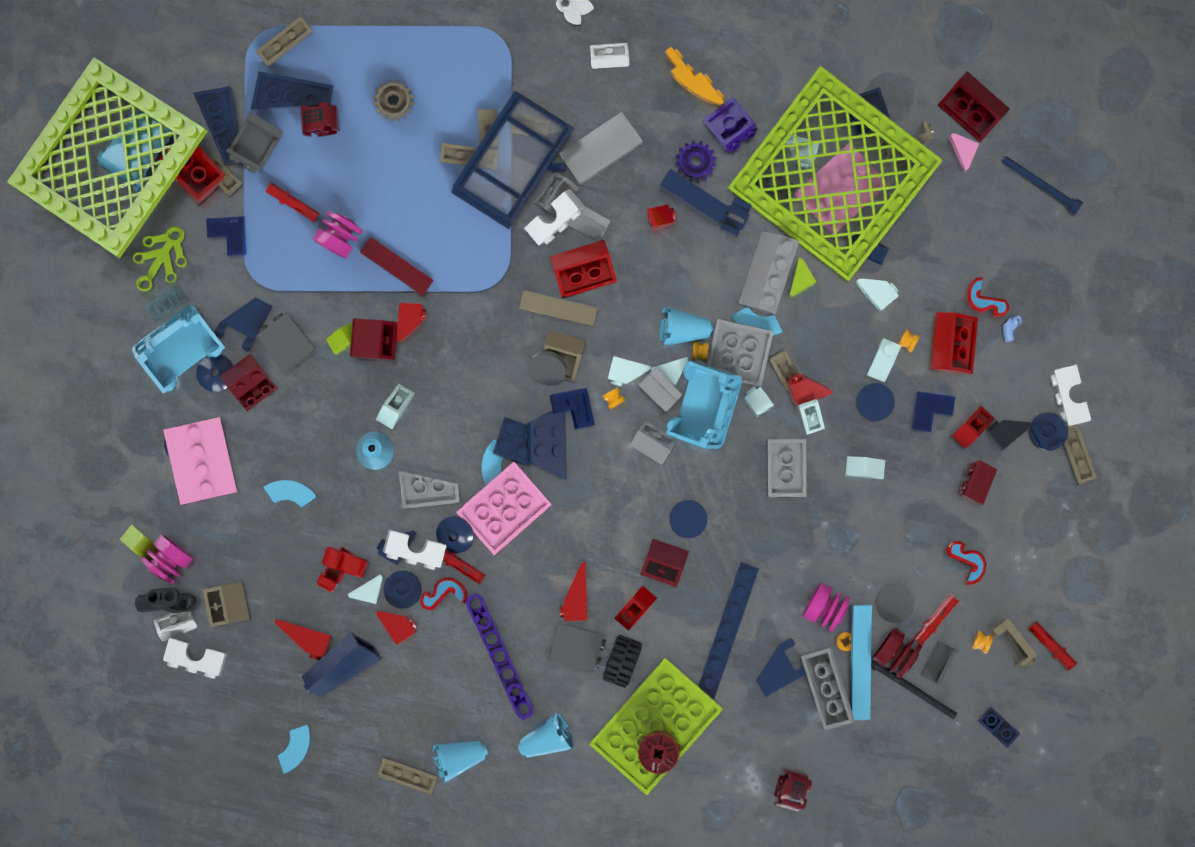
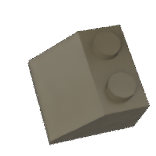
[543,330,586,383]

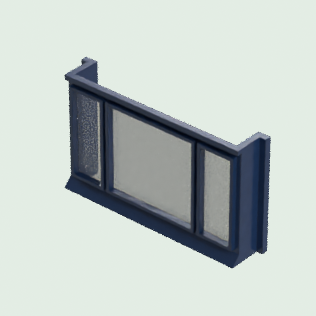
[451,91,574,230]

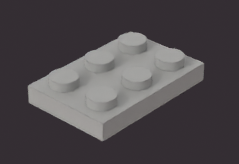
[767,439,807,497]

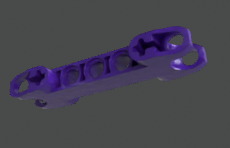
[466,594,533,720]

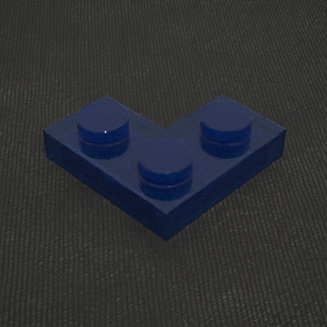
[206,216,247,256]
[549,388,595,429]
[912,391,955,432]

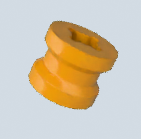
[898,329,920,353]
[692,341,709,361]
[602,387,626,410]
[972,630,993,654]
[836,632,851,651]

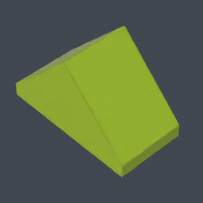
[789,258,816,298]
[326,322,352,356]
[120,525,159,560]

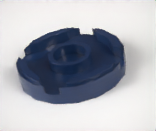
[856,383,895,421]
[1030,412,1069,451]
[669,500,707,538]
[383,571,422,609]

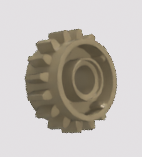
[373,80,415,122]

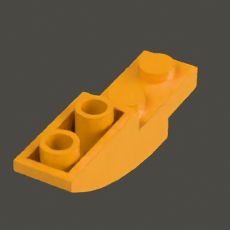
[665,47,725,107]

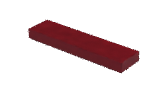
[360,237,434,296]

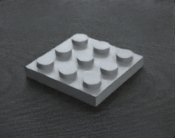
[707,318,774,387]

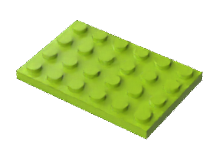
[589,657,724,795]

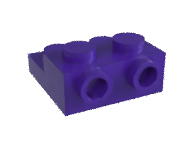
[703,97,758,152]

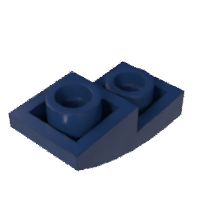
[978,707,1021,748]

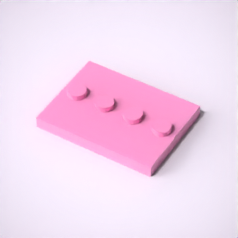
[794,142,889,234]
[163,417,237,505]
[456,461,552,555]

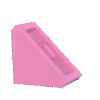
[949,133,979,172]

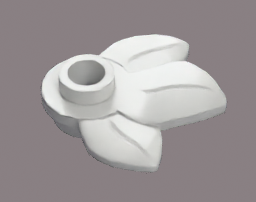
[556,0,594,25]

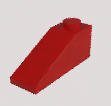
[560,562,587,621]
[274,619,332,660]

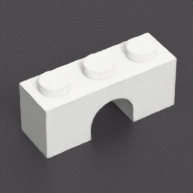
[524,189,585,245]
[1050,365,1091,427]
[383,529,446,570]
[163,638,227,679]

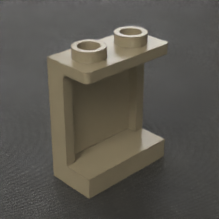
[880,121,934,159]
[989,618,1037,668]

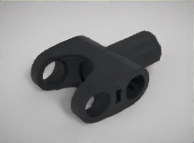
[135,588,197,613]

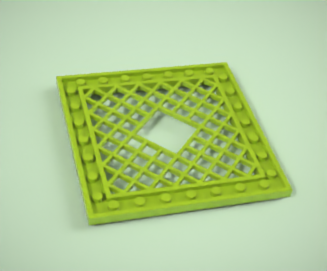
[7,57,208,258]
[728,66,943,281]

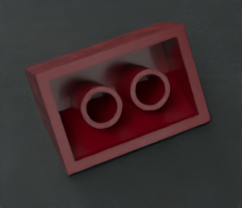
[938,71,1010,142]

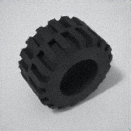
[603,635,642,688]

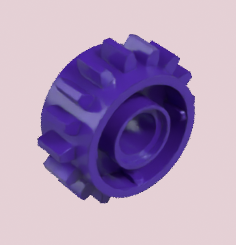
[675,140,717,182]

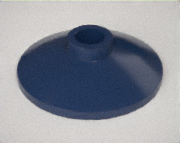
[196,354,233,392]
[436,516,474,553]

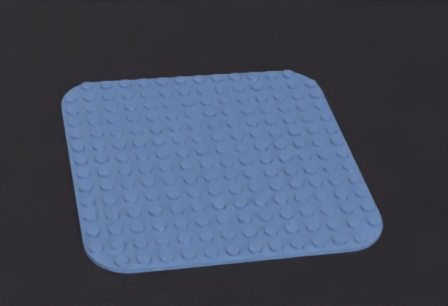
[243,26,512,292]

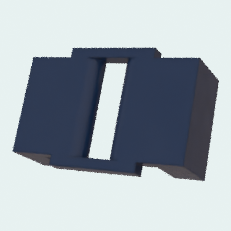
[720,197,752,237]

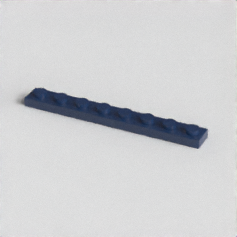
[698,562,759,699]

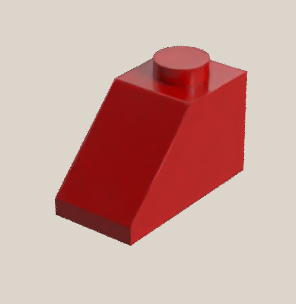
[646,204,677,232]
[397,303,426,343]
[786,374,832,406]
[952,406,995,448]
[614,586,657,631]
[375,611,417,645]

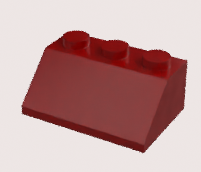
[158,146,226,205]
[550,240,617,298]
[931,312,978,374]

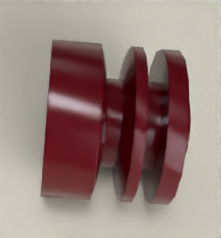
[872,627,922,679]
[638,730,680,774]

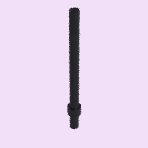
[871,658,957,719]

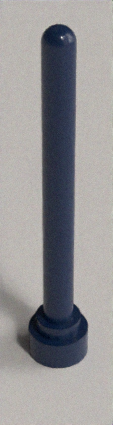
[1002,156,1084,215]

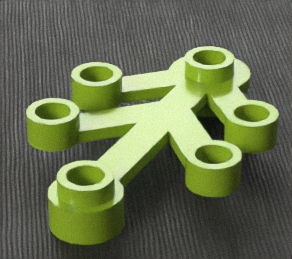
[133,226,188,292]

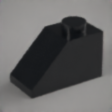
[987,420,1033,451]

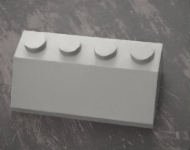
[738,231,799,316]
[801,647,855,730]

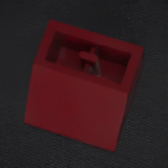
[350,318,397,360]
[220,353,277,411]
[958,460,998,506]
[640,539,689,587]

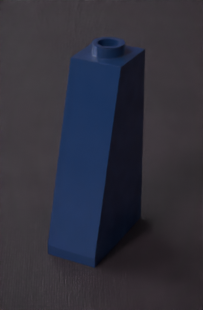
[660,169,730,225]
[302,632,381,697]

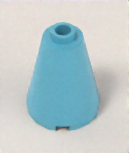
[660,307,714,345]
[356,431,394,470]
[518,713,574,757]
[432,741,488,782]

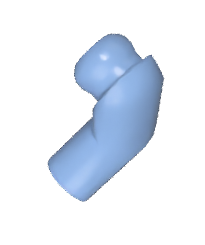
[1003,315,1022,342]

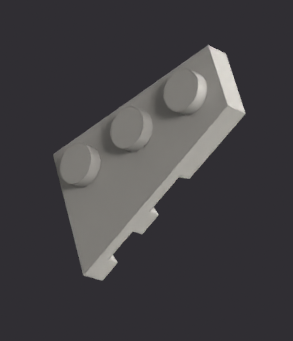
[399,471,460,509]

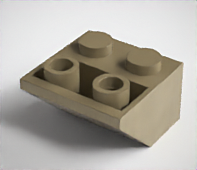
[202,582,250,628]

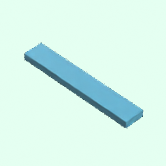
[850,604,872,720]

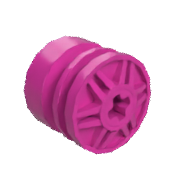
[312,211,363,259]
[141,534,193,585]
[803,582,851,633]

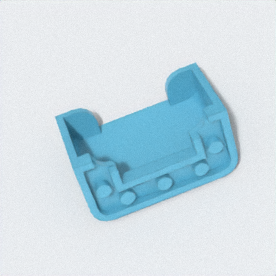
[97,108,172,192]
[132,304,225,393]
[666,361,742,449]

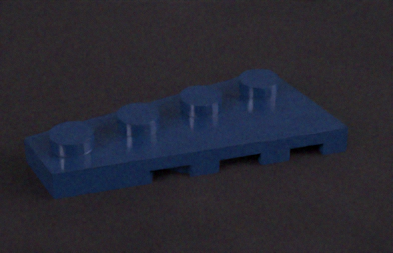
[251,71,334,110]
[193,86,240,165]

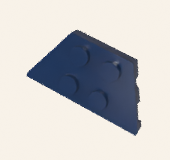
[527,405,566,479]

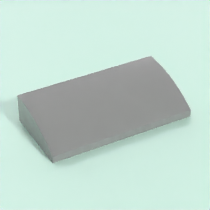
[558,112,643,186]

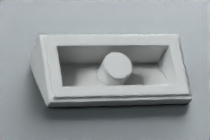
[590,43,629,69]
[153,605,197,641]

